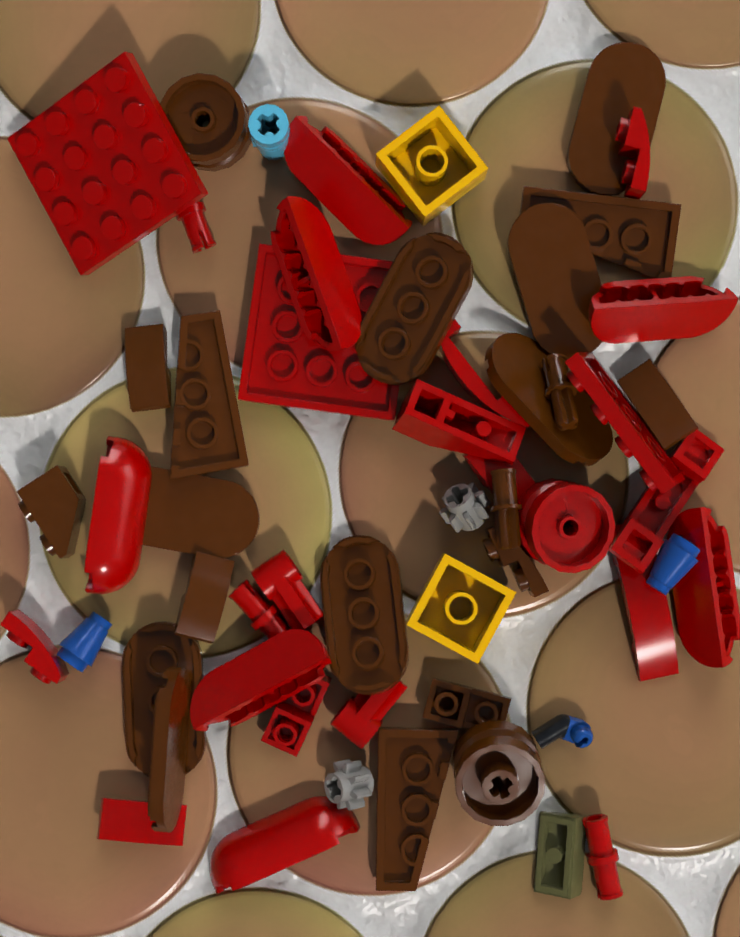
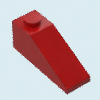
[392,379,526,465]

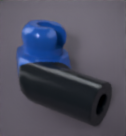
[531,714,593,749]

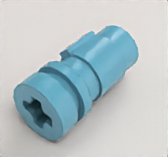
[248,104,290,160]

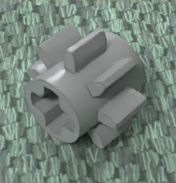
[439,482,491,533]
[324,759,374,811]

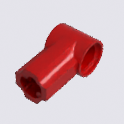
[251,549,324,630]
[330,680,408,749]

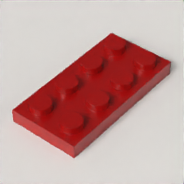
[565,352,685,495]

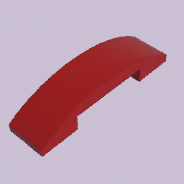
[439,319,530,428]
[608,430,725,574]
[612,523,679,682]

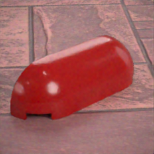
[284,116,412,245]
[270,196,362,351]
[588,276,739,344]
[84,436,152,594]
[667,507,740,668]
[190,629,332,731]
[209,796,360,894]

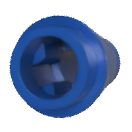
[646,533,701,595]
[56,611,112,673]

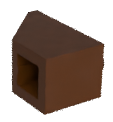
[17,465,86,559]

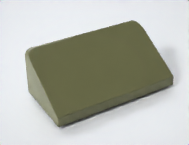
[534,811,587,899]

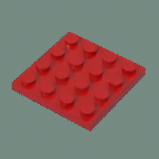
[7,51,208,275]
[238,243,399,422]

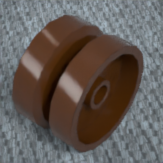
[160,73,252,172]
[453,721,545,826]

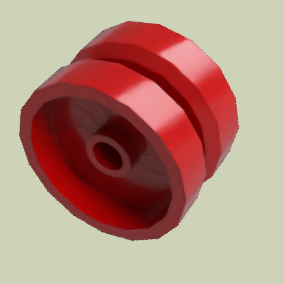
[518,478,616,573]

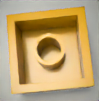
[375,105,488,226]
[406,552,516,664]

